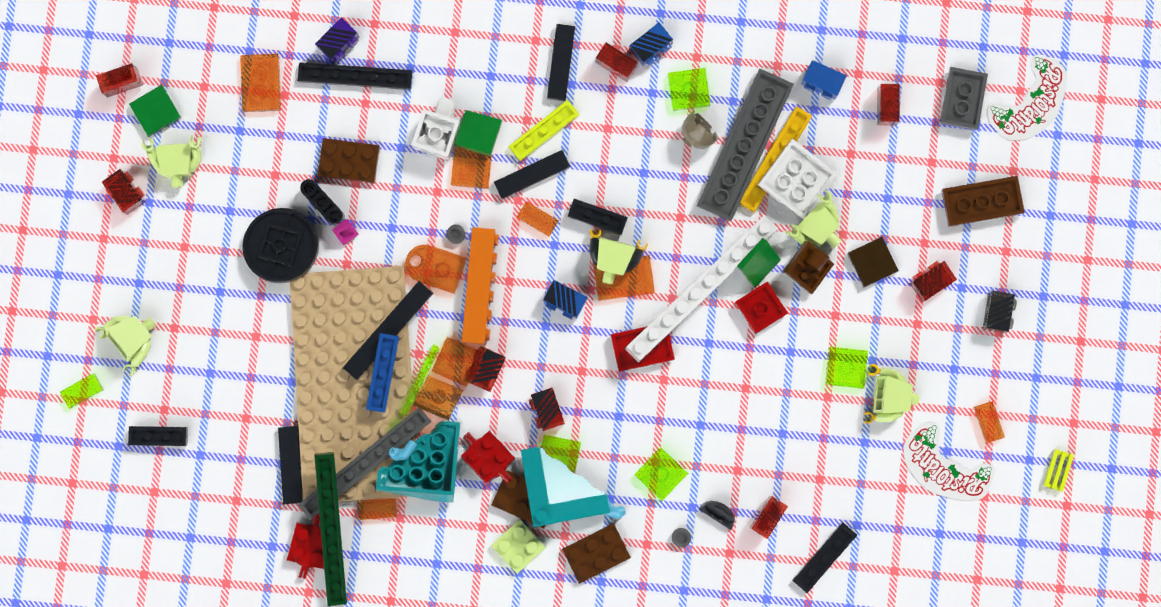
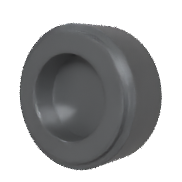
[446,225,466,244]
[671,528,691,547]

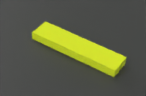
[508,100,580,162]

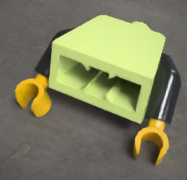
[589,229,648,284]

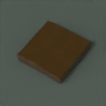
[847,237,899,288]

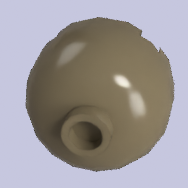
[682,111,719,149]

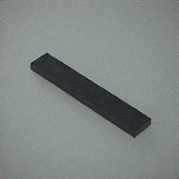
[297,62,413,90]
[342,281,434,380]

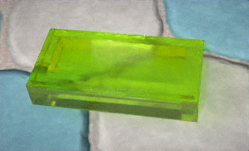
[60,373,104,409]

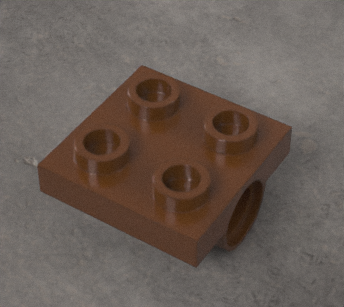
[783,241,834,294]

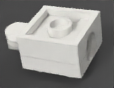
[411,98,461,160]

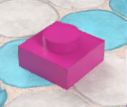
[332,218,359,245]

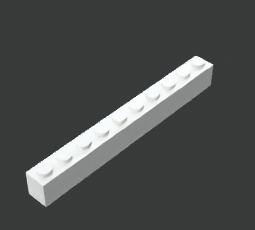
[625,215,778,363]

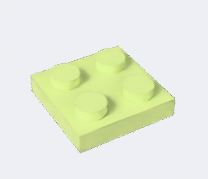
[491,519,546,574]

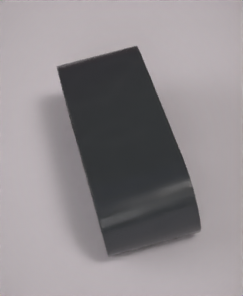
[300,179,345,226]

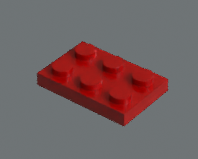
[610,326,675,372]

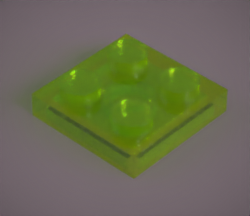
[668,68,711,111]
[634,447,689,501]

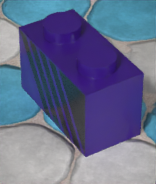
[315,17,360,63]

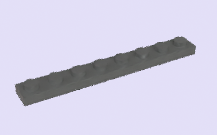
[298,407,432,520]

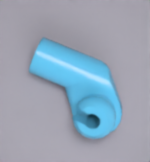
[389,440,417,461]
[606,497,626,519]

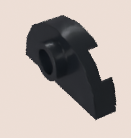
[699,501,735,530]

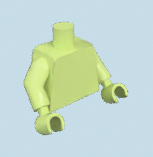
[142,135,202,188]
[785,189,842,248]
[95,316,156,376]

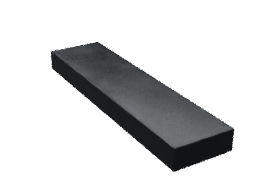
[547,24,575,101]
[494,150,570,200]
[278,426,303,505]
[792,522,857,593]

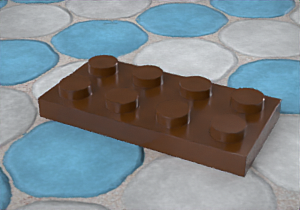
[941,176,1025,227]

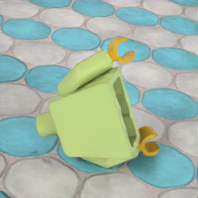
[863,364,920,424]

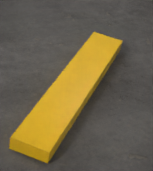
[739,106,813,213]

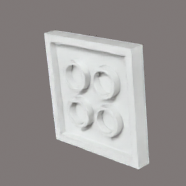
[757,139,837,219]

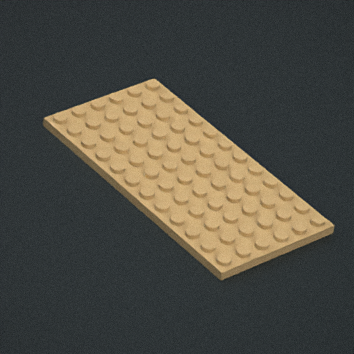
[290,266,416,502]

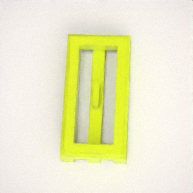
[1043,449,1074,492]

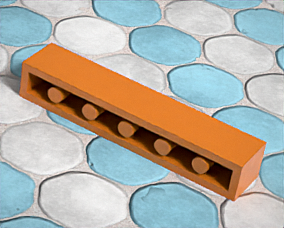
[462,227,499,345]

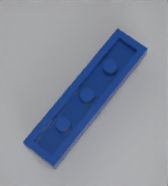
[366,333,399,413]

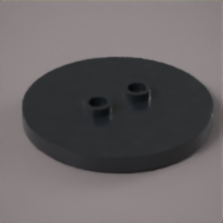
[242,208,319,283]

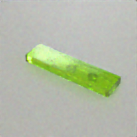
[397,344,440,418]

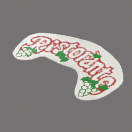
[987,54,1067,140]
[903,422,995,501]

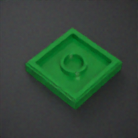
[129,84,182,137]
[455,110,502,156]
[737,238,781,288]

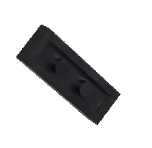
[568,198,628,236]
[128,426,188,446]

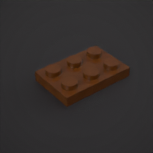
[318,138,380,184]
[491,470,546,529]
[562,523,631,584]

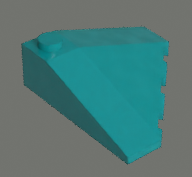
[376,421,460,503]
[521,447,610,527]

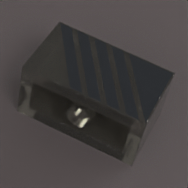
[982,290,1017,333]

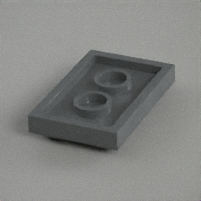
[940,67,988,130]

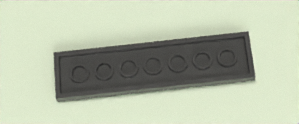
[697,68,794,222]

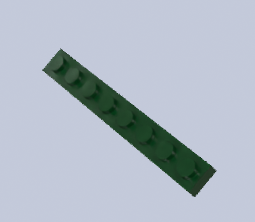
[314,452,347,606]

